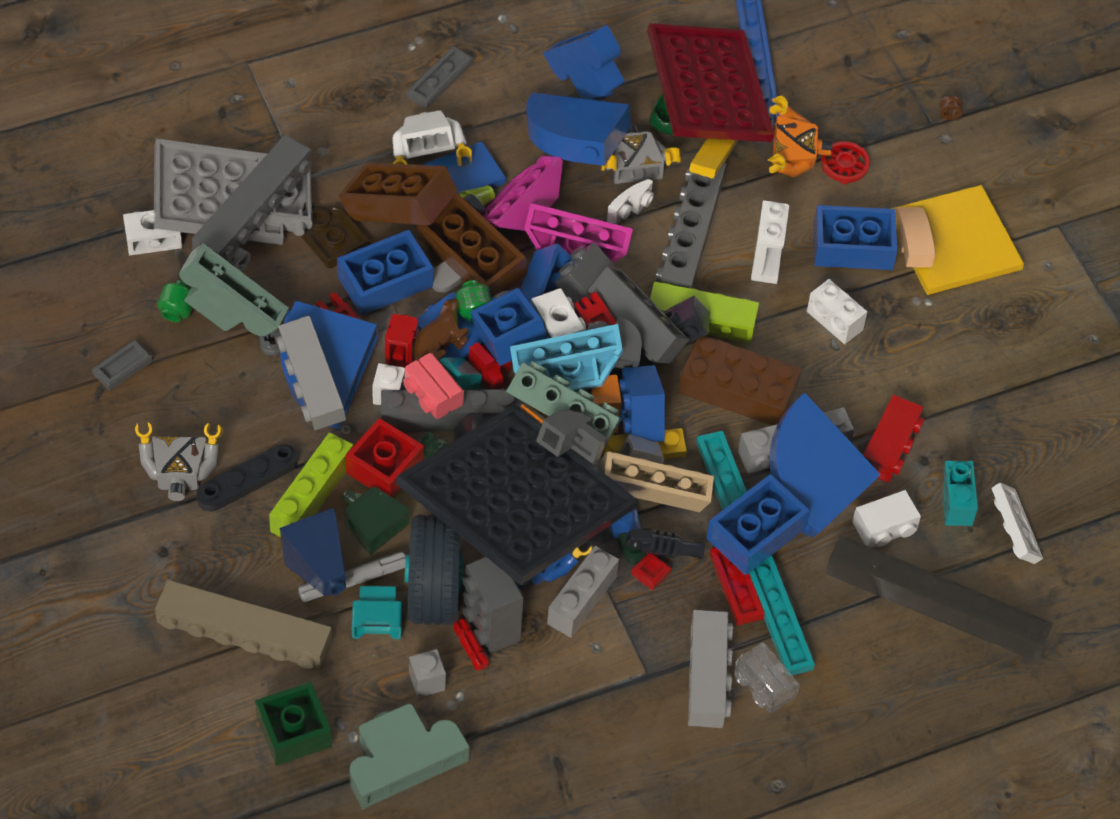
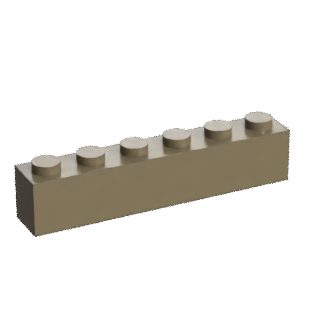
[155,580,332,670]

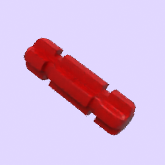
[453,618,489,671]

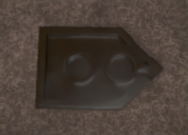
[301,203,371,269]

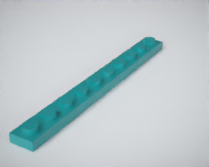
[696,431,815,677]

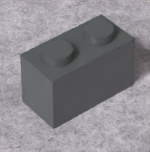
[554,242,615,304]

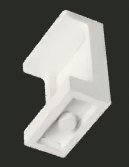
[751,200,789,284]

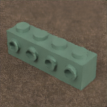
[506,361,622,447]

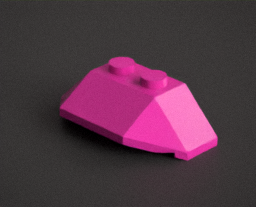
[483,156,563,231]
[524,203,633,263]

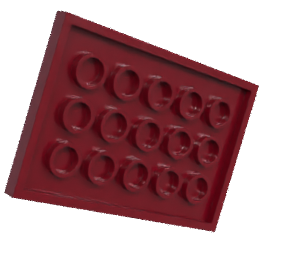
[647,23,774,142]

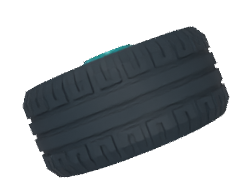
[405,514,464,625]

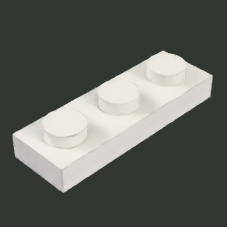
[992,483,1043,564]

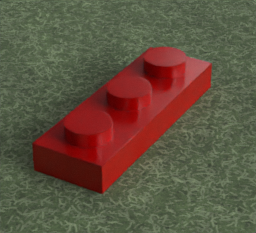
[709,548,765,626]

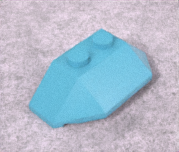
[510,324,623,391]

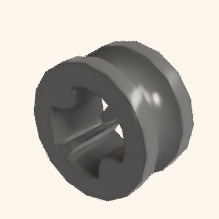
[260,329,280,356]

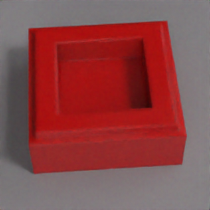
[631,553,671,591]

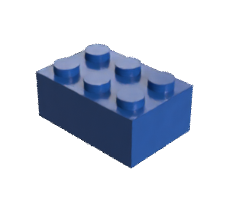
[813,205,897,270]
[337,230,433,316]
[706,474,810,576]

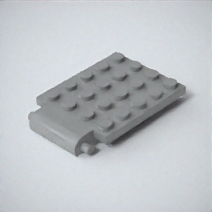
[154,139,312,245]

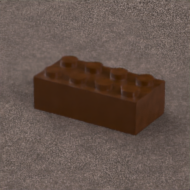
[338,163,458,225]
[416,193,527,297]
[678,336,802,426]

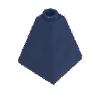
[280,508,346,596]

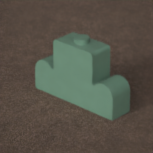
[179,243,289,336]
[349,704,469,809]

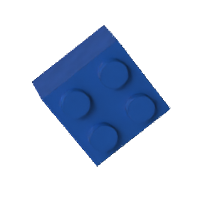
[470,288,547,366]
[618,365,665,442]

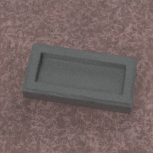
[92,340,153,391]

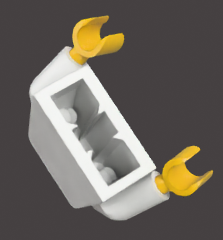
[393,111,472,166]

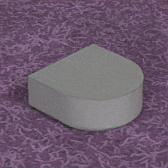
[431,261,462,293]

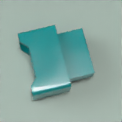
[352,586,402,639]

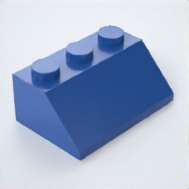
[520,243,581,306]

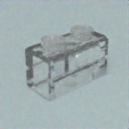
[735,642,800,713]

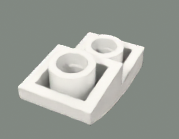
[607,179,654,225]

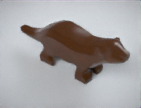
[414,298,469,361]

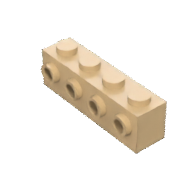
[597,452,714,512]

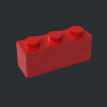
[863,395,925,484]

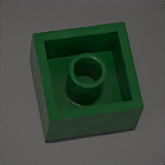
[255,682,332,766]

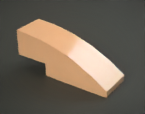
[896,207,935,267]

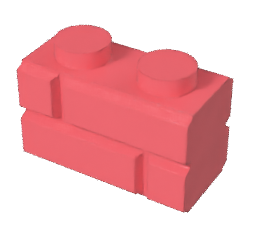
[403,353,464,420]

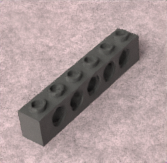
[656,163,726,288]

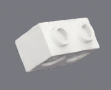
[807,279,867,344]

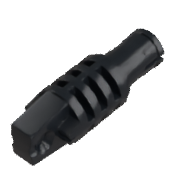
[626,528,705,559]

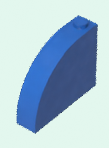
[526,93,630,166]
[280,301,379,430]
[770,393,881,538]

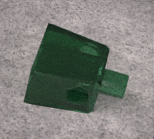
[342,487,410,556]

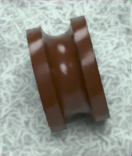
[940,96,963,120]

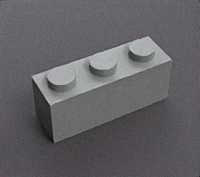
[547,546,619,638]

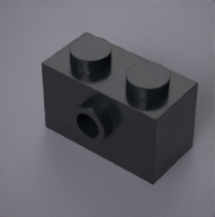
[663,296,710,346]

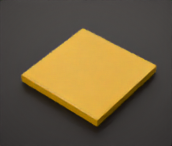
[891,185,1024,295]

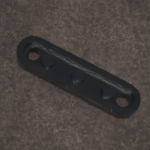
[197,444,298,512]

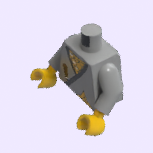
[601,124,681,184]
[135,422,223,501]

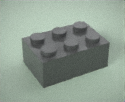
[462,557,523,654]

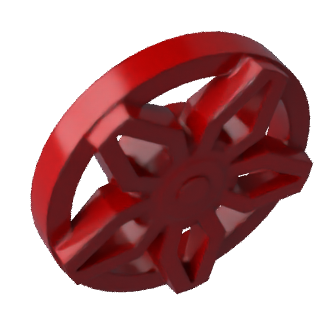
[821,141,870,184]

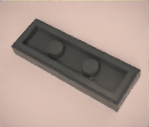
[407,46,473,109]

